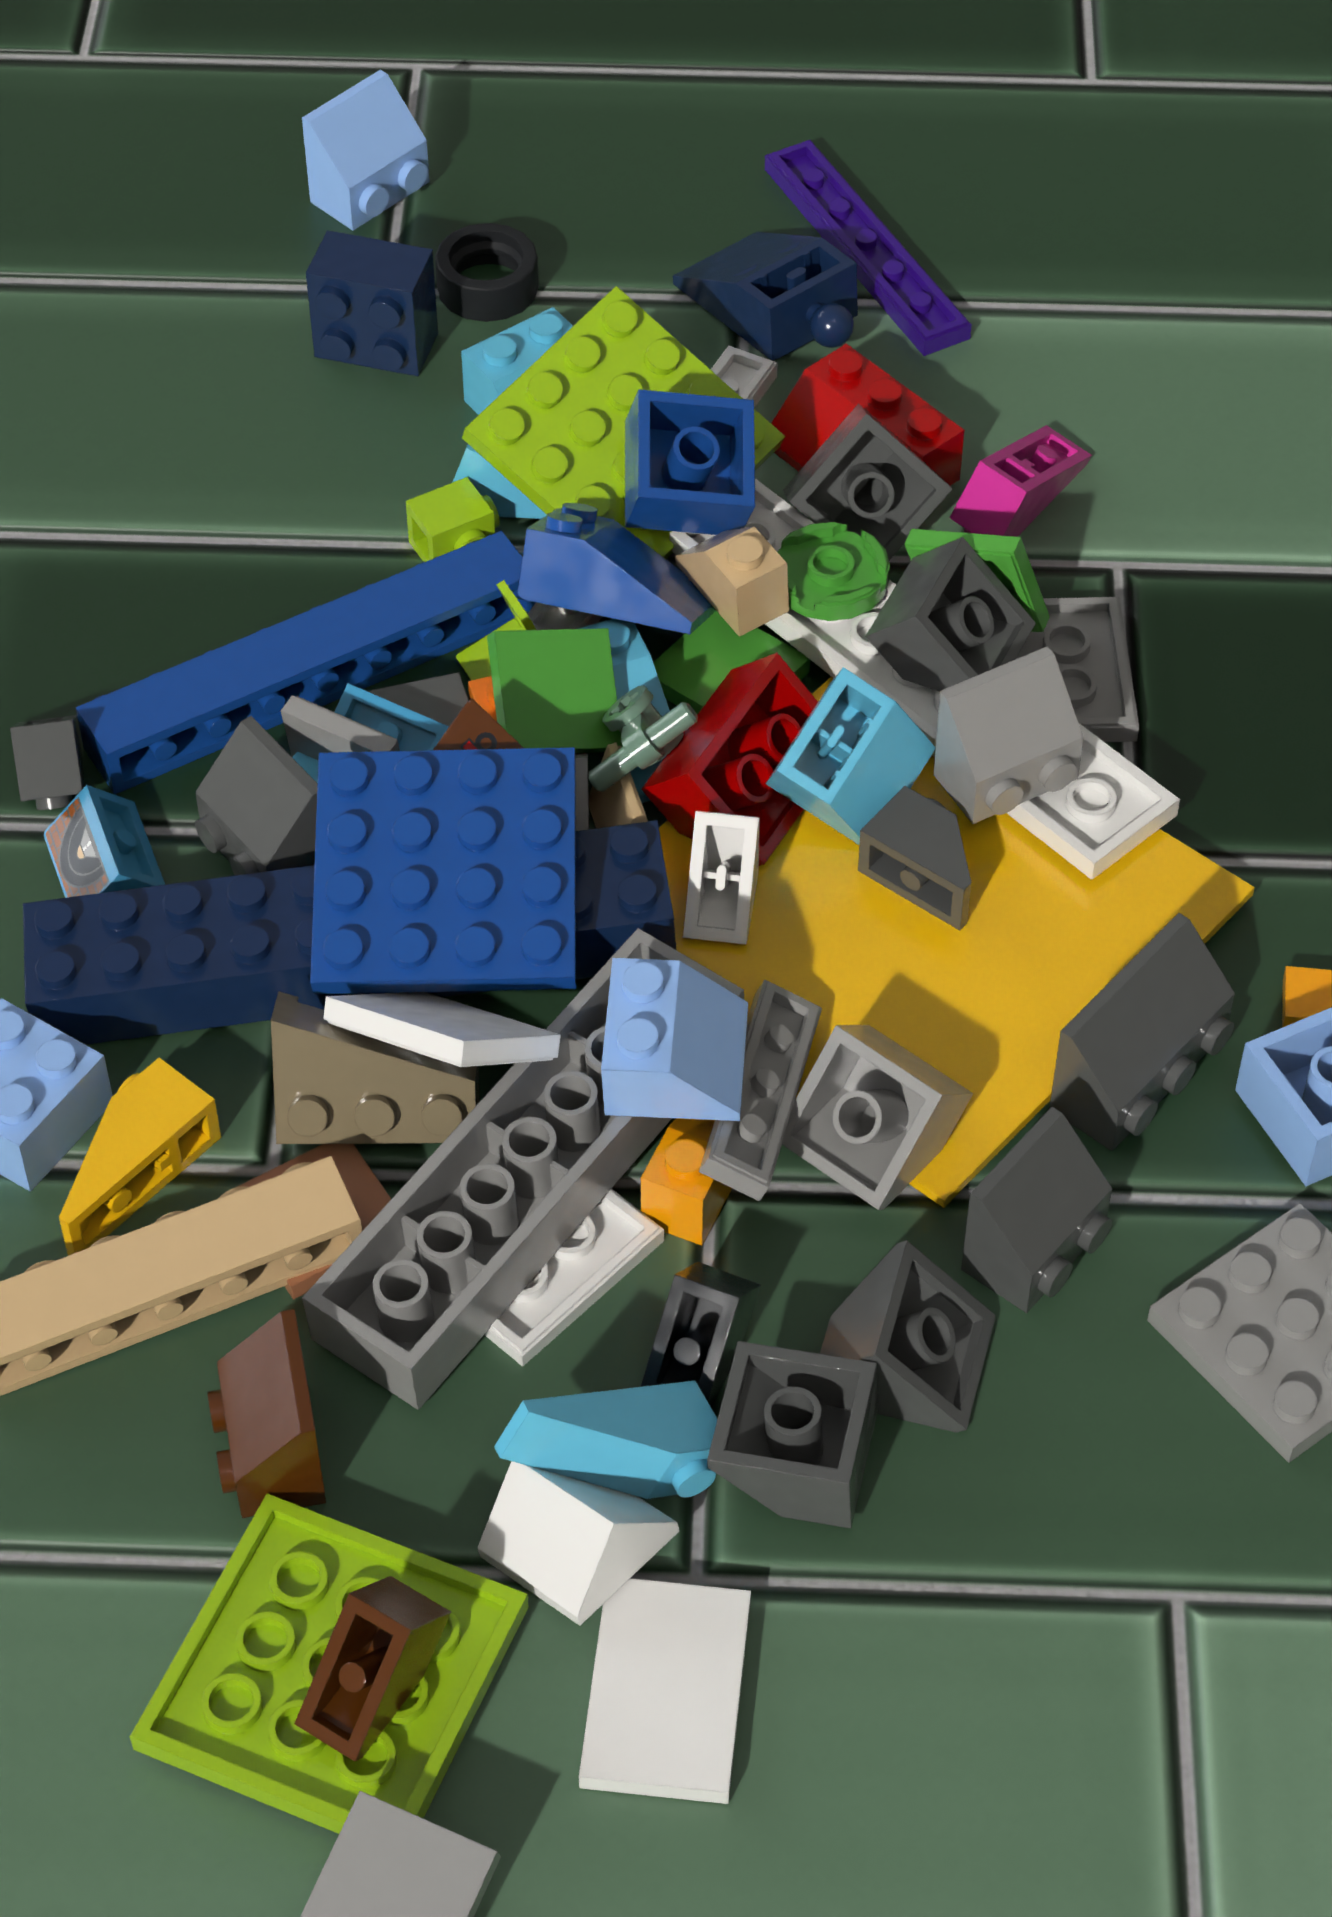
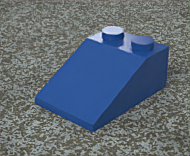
[517,503,716,634]

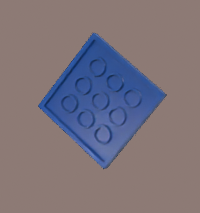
[310,747,576,994]

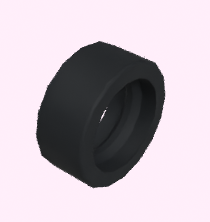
[435,223,539,322]

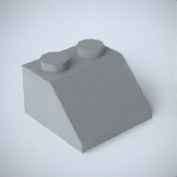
[934,646,1083,824]
[782,1025,973,1210]

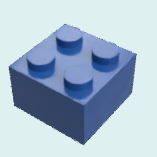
[625,389,755,535]

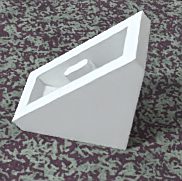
[683,811,760,944]

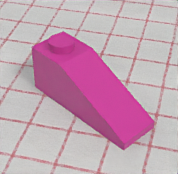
[949,425,1092,537]

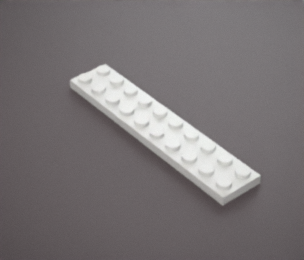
[669,478,1180,880]

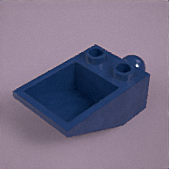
[673,232,858,361]

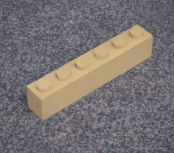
[0,1156,363,1396]

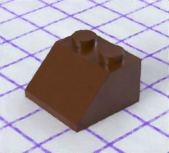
[207,1309,326,1518]

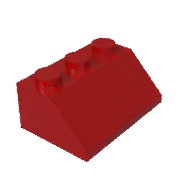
[771,343,965,486]
[641,653,818,866]

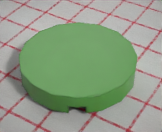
[777,522,890,621]

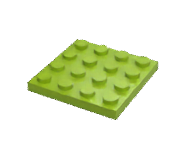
[462,286,785,559]
[130,1494,529,1834]

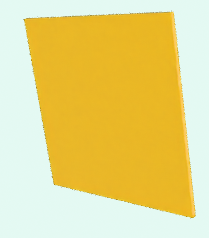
[659,676,1255,1208]

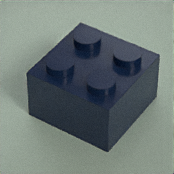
[306,230,438,377]

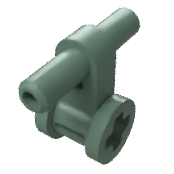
[588,685,698,792]

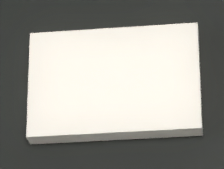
[323,992,561,1067]
[484,1188,664,1366]
[579,1578,751,1804]

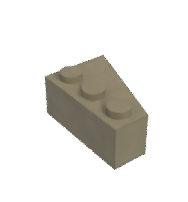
[271,991,480,1144]

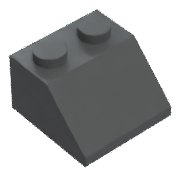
[783,403,953,561]
[865,537,1036,692]
[195,716,317,876]
[961,1107,1112,1314]
[707,1341,878,1529]

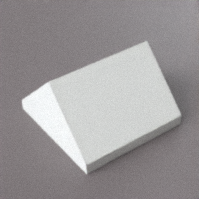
[478,1461,679,1626]

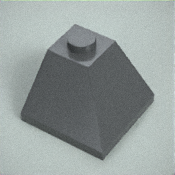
[820,1240,996,1433]

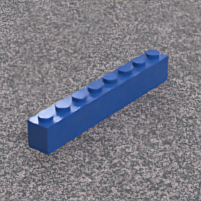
[76,530,536,795]

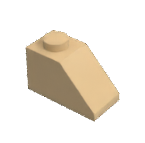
[675,526,789,637]

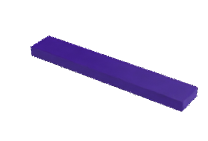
[764,140,972,356]

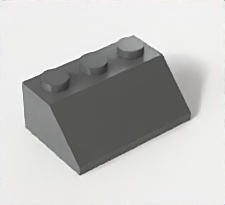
[1049,913,1235,1151]

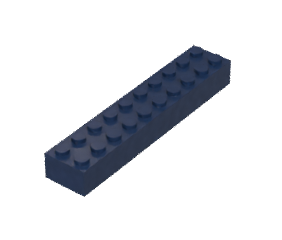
[23,820,676,1045]

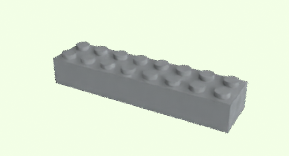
[302,928,744,1410]

